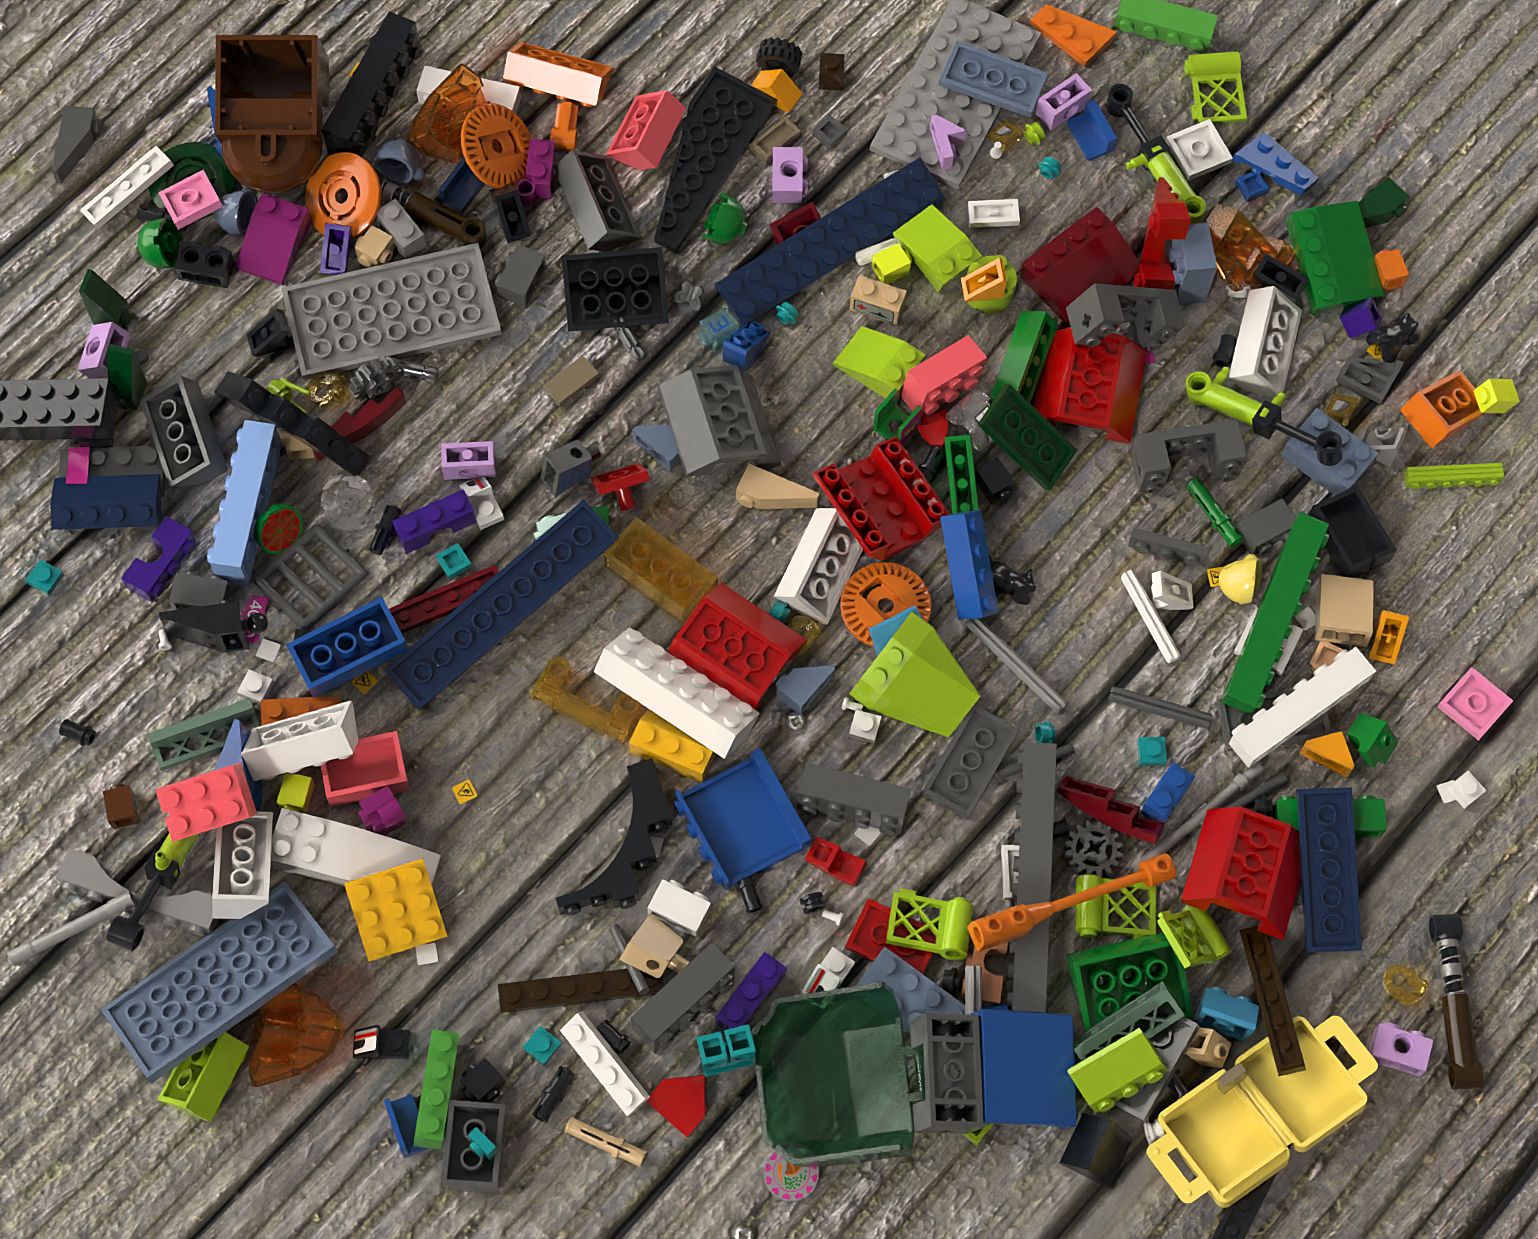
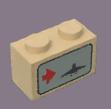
[849,275,907,326]

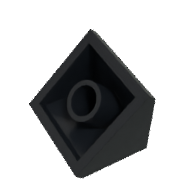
[1059,1113,1133,1189]

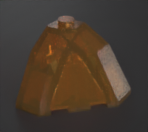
[407,63,502,163]
[1205,204,1295,292]
[248,983,344,1087]

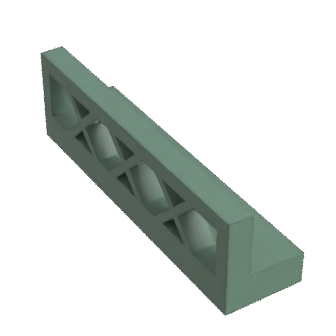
[147,698,260,771]
[1073,981,1184,1061]

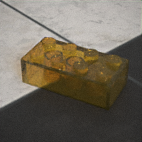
[603,517,718,625]

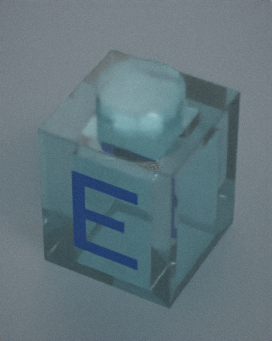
[698,308,739,352]

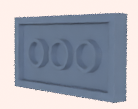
[939,41,1048,118]
[853,947,965,1034]

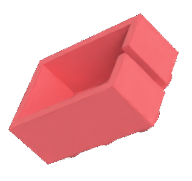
[900,335,987,416]
[320,731,410,808]
[155,762,257,842]

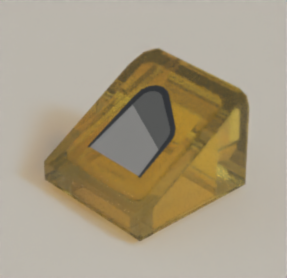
[987,121,1023,152]
[1324,394,1359,426]

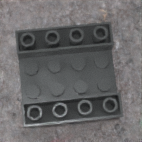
[658,365,781,477]

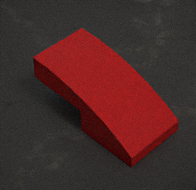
[805,836,867,887]

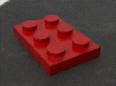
[845,898,936,974]

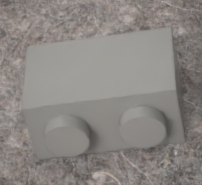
[376,199,427,259]

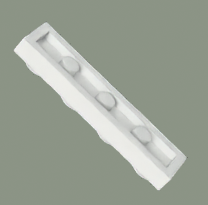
[80,146,174,229]
[560,1011,650,1116]

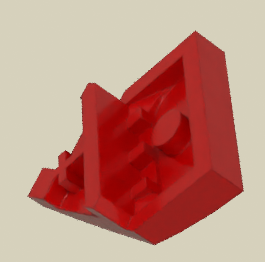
[646,1075,709,1137]

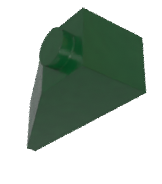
[1358,177,1410,228]
[79,269,132,329]
[107,344,148,410]

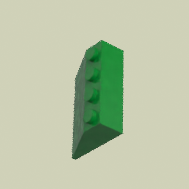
[1285,200,1384,315]
[1066,932,1193,1032]

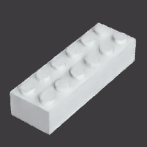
[594,627,760,759]

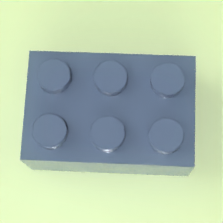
[1168,222,1217,305]
[1281,408,1379,496]

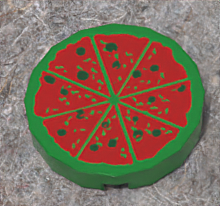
[254,503,303,555]

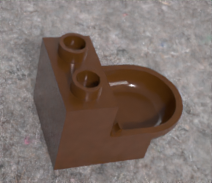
[215,35,329,194]

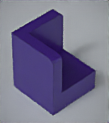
[1339,297,1382,338]

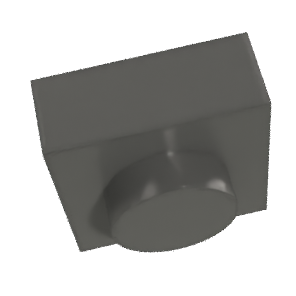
[812,114,847,150]

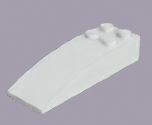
[270,808,441,887]

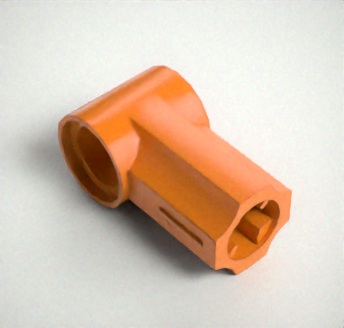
[550,102,579,151]

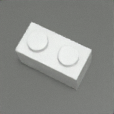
[647,879,711,938]

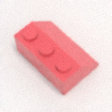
[606,90,686,170]

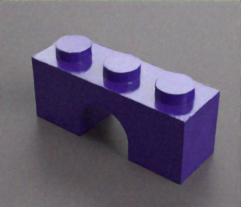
[392,489,477,554]
[121,516,196,603]
[715,952,787,1030]

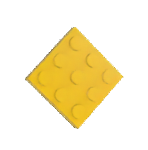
[344,858,447,962]

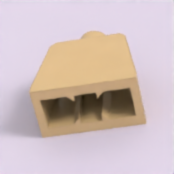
[620,913,690,978]

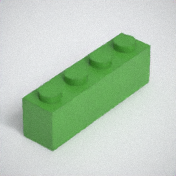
[1114,0,1218,52]
[413,1029,459,1150]

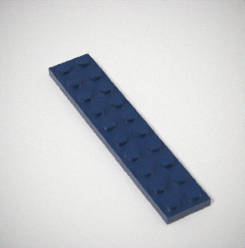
[715,157,946,327]
[384,499,619,711]

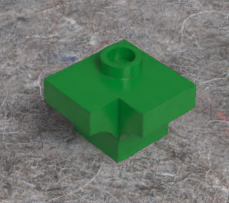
[1347,713,1398,768]

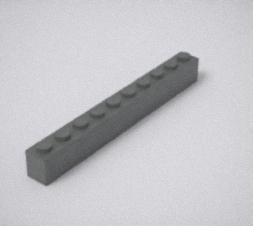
[1007,742,1056,1013]

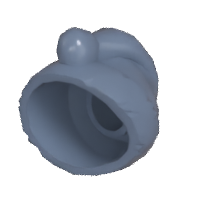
[374,139,425,184]
[213,189,258,235]

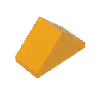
[751,69,803,114]
[961,258,1007,302]
[1369,610,1409,665]
[1299,731,1355,778]

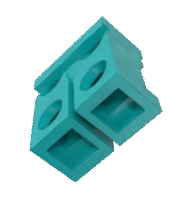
[696,1024,756,1078]

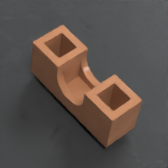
[961,918,1008,1006]

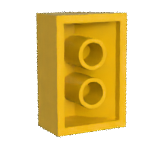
[629,709,716,783]

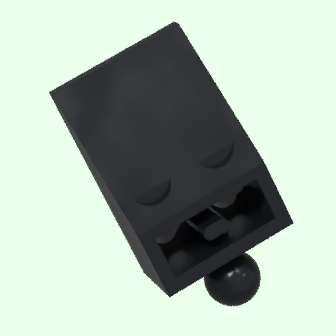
[159,600,268,653]

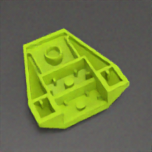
[849,611,981,738]

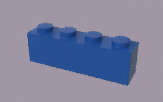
[940,510,999,620]

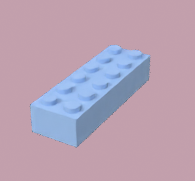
[207,420,282,587]

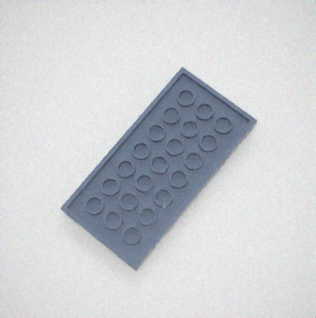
[101,881,338,1084]

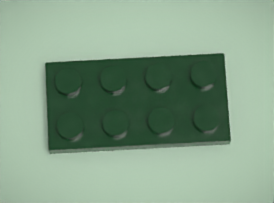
[977,384,1078,490]

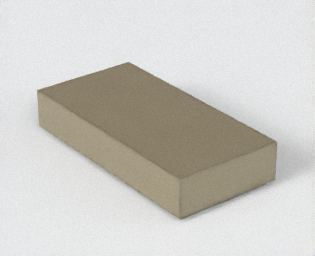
[749,115,802,164]
[543,356,599,406]

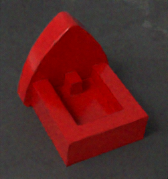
[918,409,951,448]

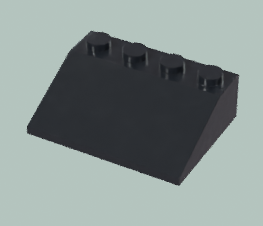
[561,247,669,332]

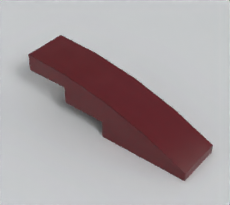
[312,387,406,461]
[1057,776,1165,844]

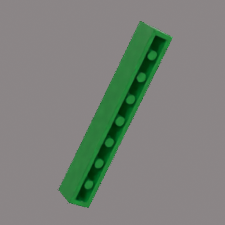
[1221,512,1329,715]

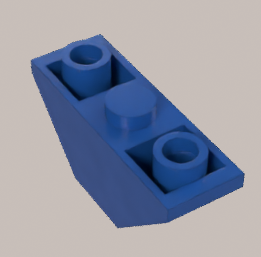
[723,322,771,371]

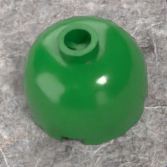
[702,192,747,244]
[136,218,183,269]

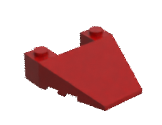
[1134,177,1191,290]

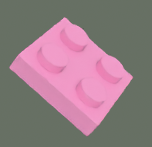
[159,170,223,230]
[1437,667,1513,741]

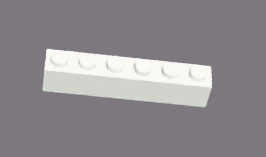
[1229,647,1376,768]

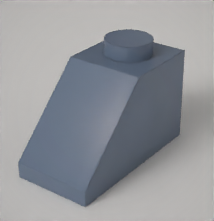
[632,425,681,472]
[776,665,835,716]

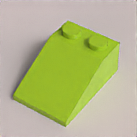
[893,205,982,292]
[833,326,926,402]

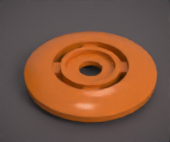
[461,103,531,188]
[305,152,381,238]
[840,562,932,647]

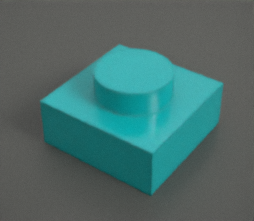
[435,543,472,580]
[26,559,64,596]
[1137,737,1167,766]
[523,1026,562,1066]
[468,1127,498,1160]

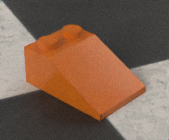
[1400,370,1486,449]

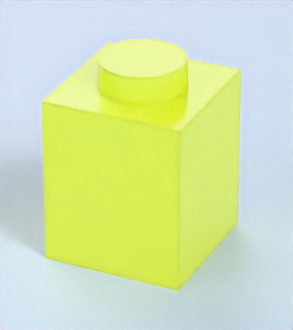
[871,243,912,284]
[1473,379,1520,413]
[277,772,315,814]

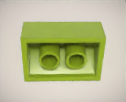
[1067,1028,1168,1113]
[157,1032,250,1122]

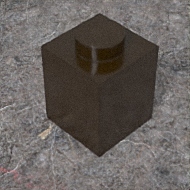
[818,53,845,91]

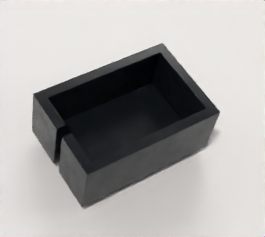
[1309,485,1397,578]

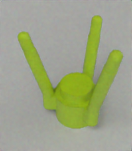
[266,377,311,413]

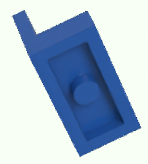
[1066,99,1117,161]
[384,1094,430,1158]

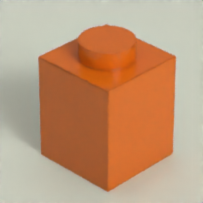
[1374,249,1409,291]

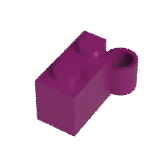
[516,139,556,206]
[358,786,406,836]

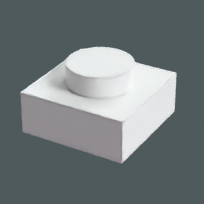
[237,670,274,705]
[849,710,881,744]
[1447,771,1486,809]

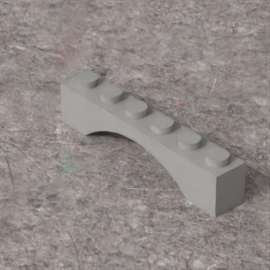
[56,848,220,936]

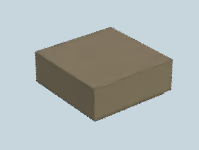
[1218,1063,1247,1095]

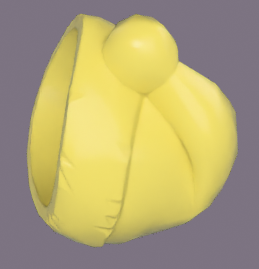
[1219,554,1262,604]

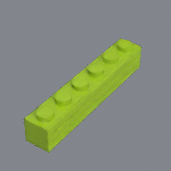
[1404,463,1504,490]

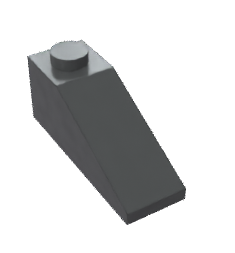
[52,105,101,183]

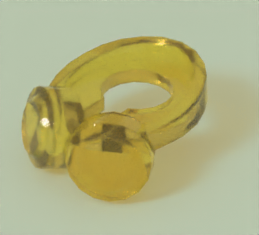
[305,372,347,405]
[787,615,821,656]
[1383,965,1428,1006]

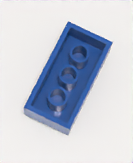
[286,596,409,698]

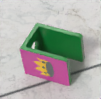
[873,388,922,445]

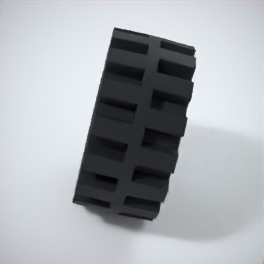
[756,37,803,77]

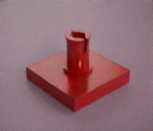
[590,463,650,511]

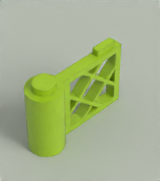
[1184,51,1247,124]
[1075,875,1156,939]
[886,888,973,961]
[1157,905,1232,968]

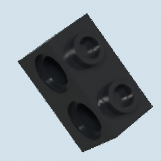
[174,242,235,288]

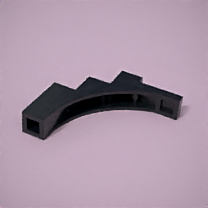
[214,371,371,478]
[555,758,672,916]

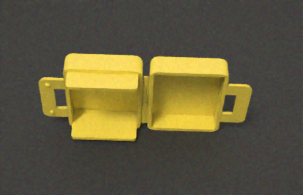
[1147,1016,1378,1208]

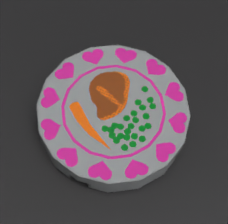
[764,1145,819,1202]

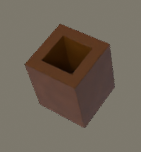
[103,784,140,829]

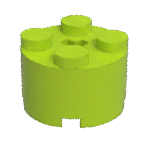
[967,255,1017,314]

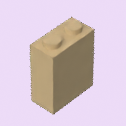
[1315,574,1373,647]

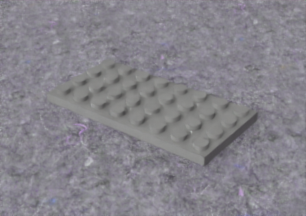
[870,0,1041,189]
[281,243,502,380]

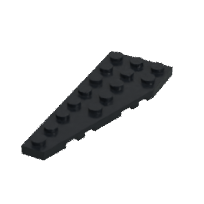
[654,66,778,254]

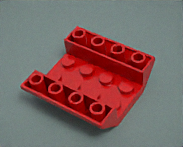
[1033,327,1147,444]
[813,436,950,560]
[668,583,807,711]
[1180,806,1301,940]

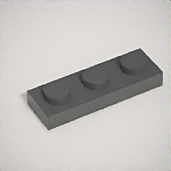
[1128,528,1210,566]

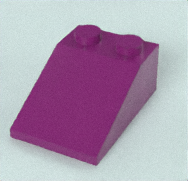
[236,193,312,285]

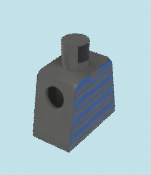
[541,440,601,497]

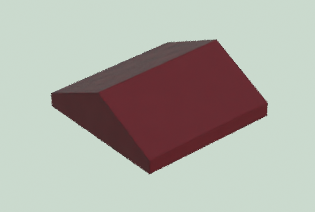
[769,201,821,245]

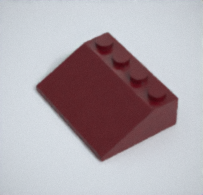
[1020,206,1140,327]

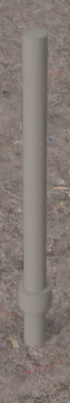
[1138,763,1264,863]

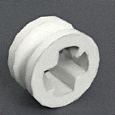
[1144,1118,1164,1145]

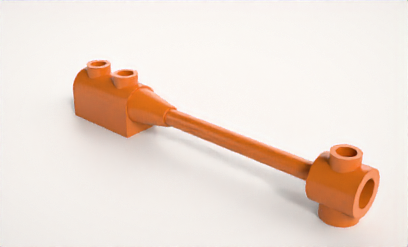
[967,853,1176,952]

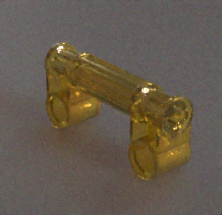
[529,656,641,745]

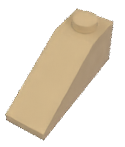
[736,464,820,509]

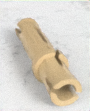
[564,1116,648,1168]

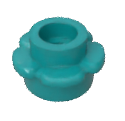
[1038,157,1062,179]
[776,302,799,325]
[769,600,790,623]
[1035,721,1056,744]

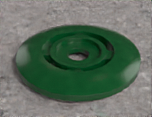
[148,142,236,220]

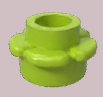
[1023,122,1045,145]

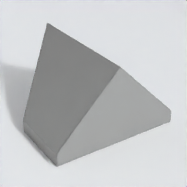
[1359,425,1408,467]

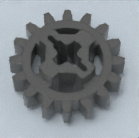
[348,356,402,401]
[1064,821,1123,877]

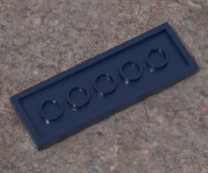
[1296,787,1362,953]

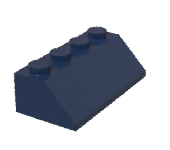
[50,474,162,530]

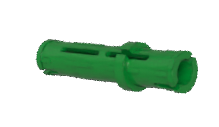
[1186,477,1244,548]

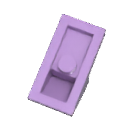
[930,115,966,170]

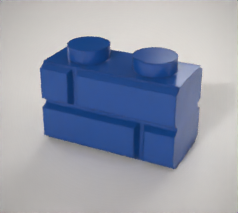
[1140,762,1195,825]

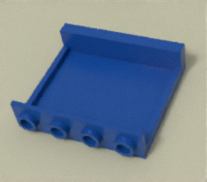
[673,748,812,890]
[970,1009,1078,1130]

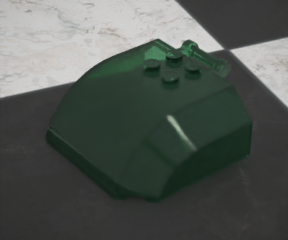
[752,982,926,1167]

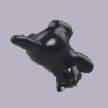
[1366,313,1419,363]
[989,555,1036,605]

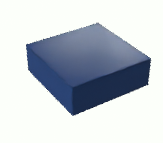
[1235,172,1270,202]

